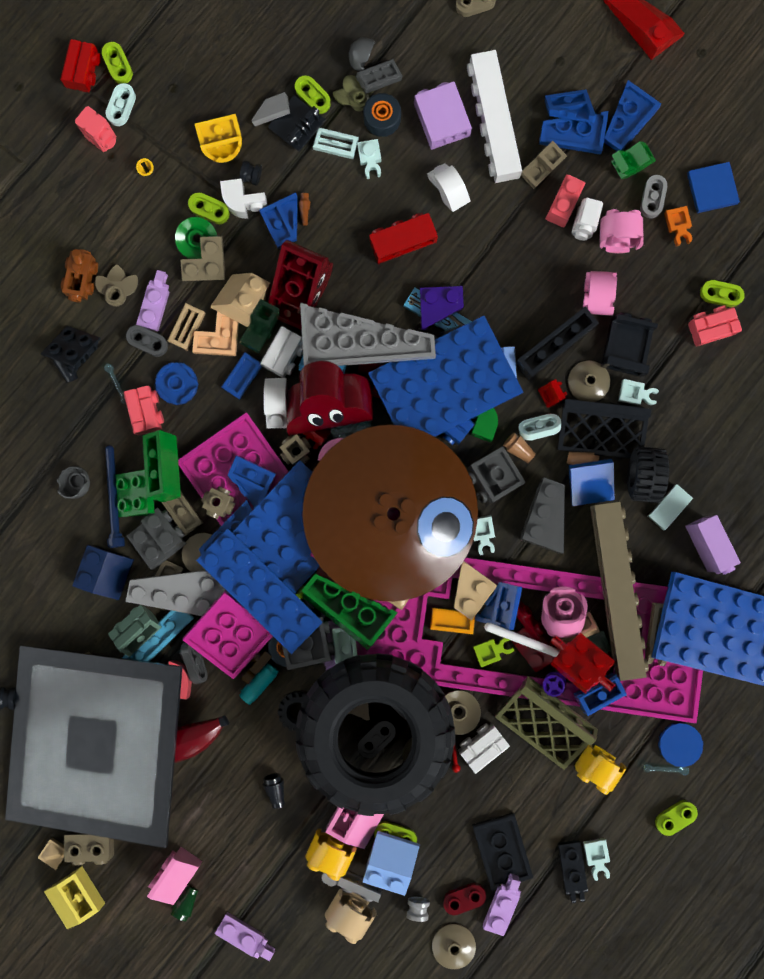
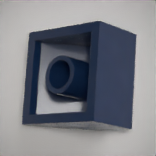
[72,545,134,600]

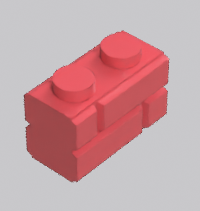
[75,106,117,152]
[545,174,585,228]
[688,305,742,347]
[124,386,164,436]

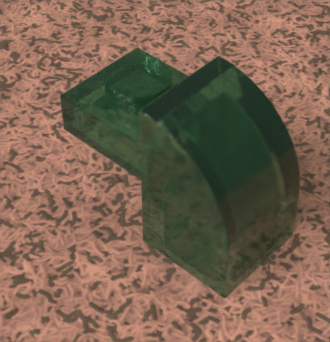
[240,299,279,353]

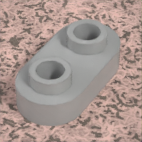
[640,175,667,218]

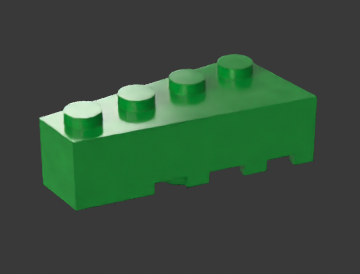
[300,574,398,650]

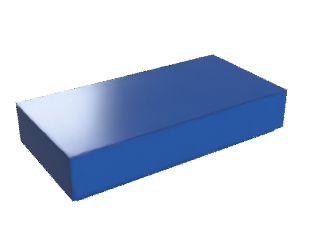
[221,352,262,400]

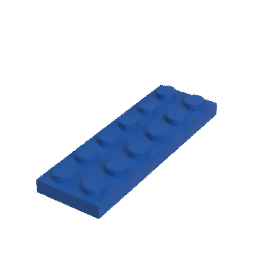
[196,529,323,654]

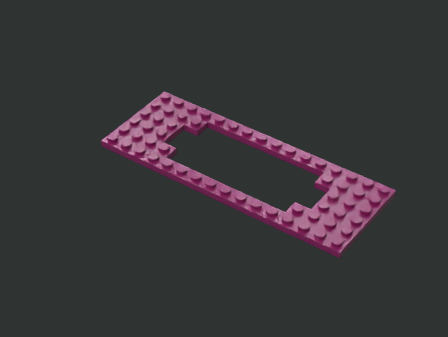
[356,558,703,724]

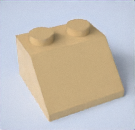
[211,273,270,327]

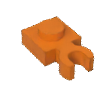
[664,206,692,246]

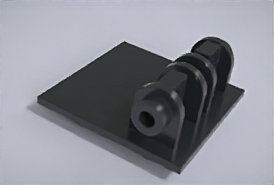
[268,95,326,152]
[40,326,101,373]

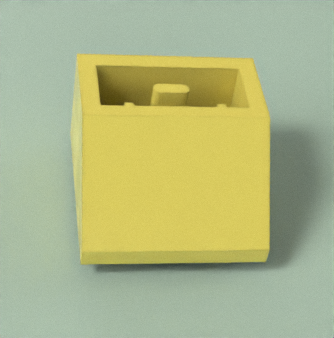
[44,866,105,929]

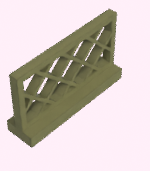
[495,676,598,770]

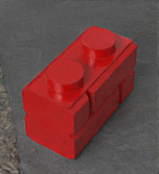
[60,39,101,93]

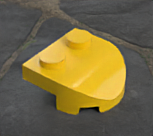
[195,114,242,163]

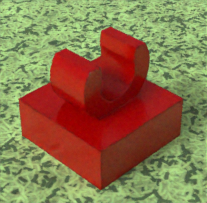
[538,379,567,408]
[303,429,331,449]

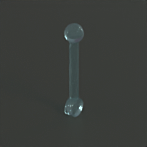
[104,364,126,404]
[644,764,689,775]

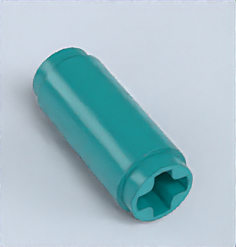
[239,662,279,705]

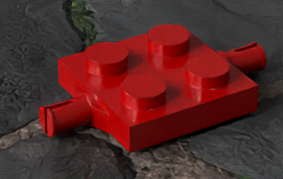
[550,633,616,694]

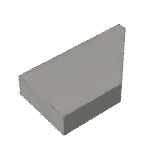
[252,92,290,126]

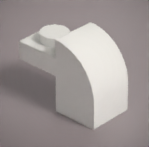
[427,163,471,212]
[220,179,268,219]
[264,378,288,428]

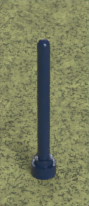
[105,445,125,548]

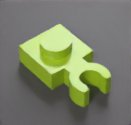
[473,637,514,667]

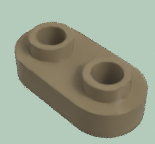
[456,0,496,17]

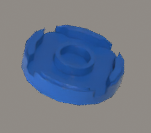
[155,362,198,405]
[658,722,703,767]

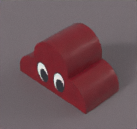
[266,240,333,330]
[287,361,373,436]

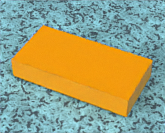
[430,608,475,634]

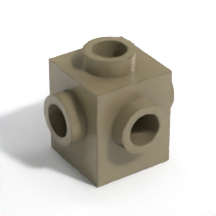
[280,434,312,466]
[201,486,235,519]

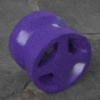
[543,671,566,697]

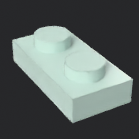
[331,628,357,665]

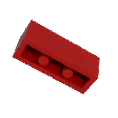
[369,213,438,264]

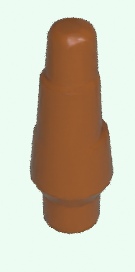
[299,193,311,226]

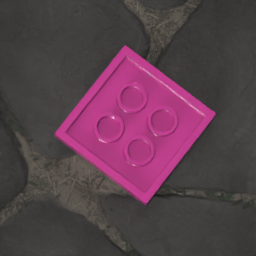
[183,590,273,679]

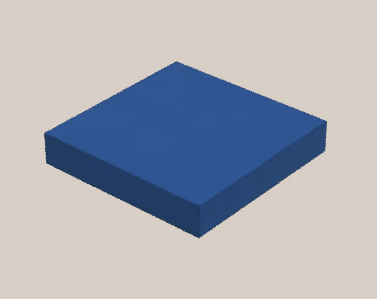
[687,162,740,213]
[569,459,615,506]

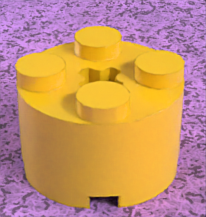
[574,745,627,795]
[306,829,357,881]

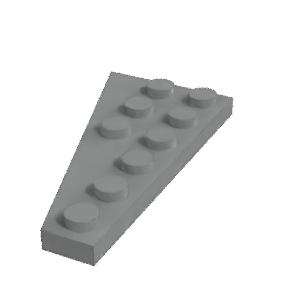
[300,303,436,366]
[126,570,227,616]

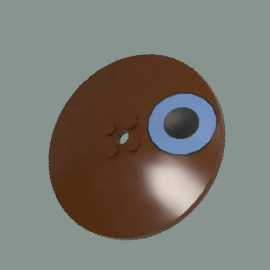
[302,425,478,602]

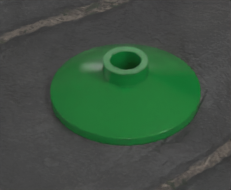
[175,217,217,259]

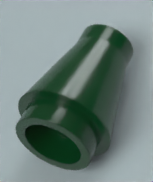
[170,885,199,922]

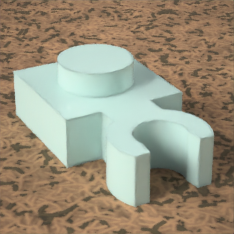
[357,139,381,179]
[618,379,659,405]
[474,515,495,555]
[583,838,610,881]

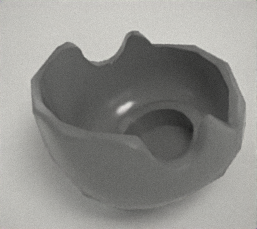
[349,37,375,71]
[57,466,90,499]

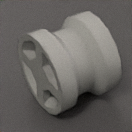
[406,897,430,922]

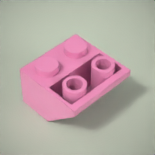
[326,807,384,849]
[147,847,202,905]

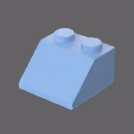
[363,831,420,896]

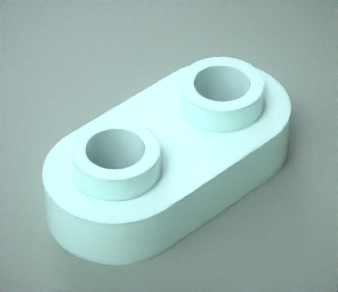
[106,83,136,126]
[519,414,561,440]

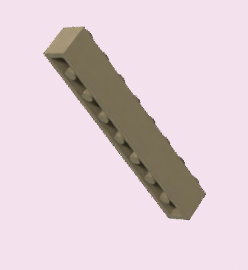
[590,502,649,681]

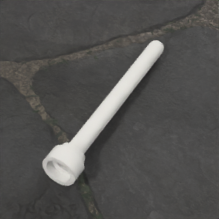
[484,623,560,657]

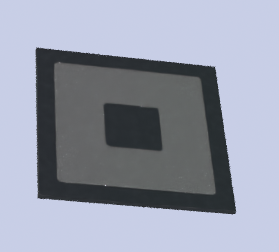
[5,645,183,848]

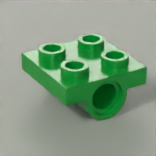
[116,470,155,517]

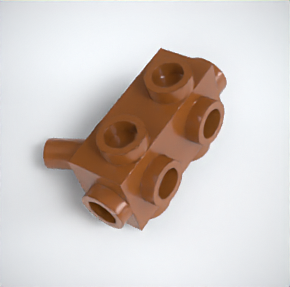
[61,249,98,303]

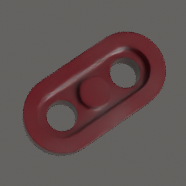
[443,883,486,915]

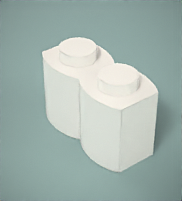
[572,198,603,241]

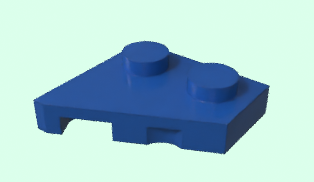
[545,89,596,123]
[259,193,298,250]
[228,455,277,508]
[475,582,522,630]

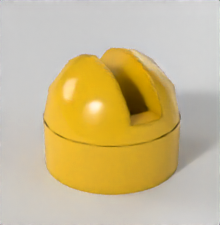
[136,158,154,176]

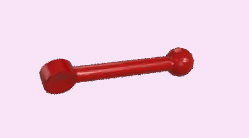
[452,745,460,773]

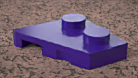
[420,286,464,330]

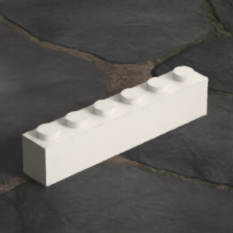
[467,50,522,183]

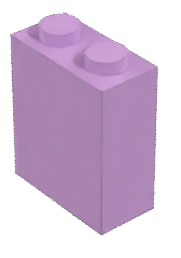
[414,82,472,150]
[685,515,741,575]

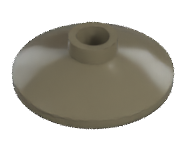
[568,361,610,402]
[445,690,481,735]
[432,924,476,969]

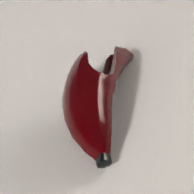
[174,715,229,763]

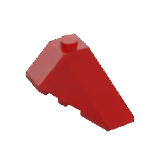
[603,0,685,60]

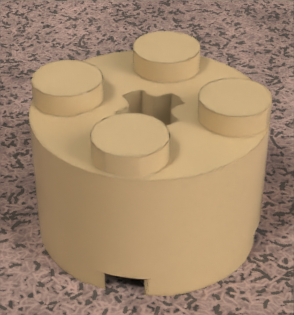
[325,889,377,944]

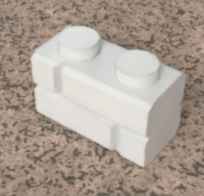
[260,326,303,378]
[458,723,510,774]

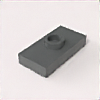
[356,59,403,94]

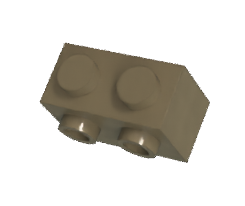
[64,831,114,865]

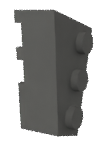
[519,478,565,554]

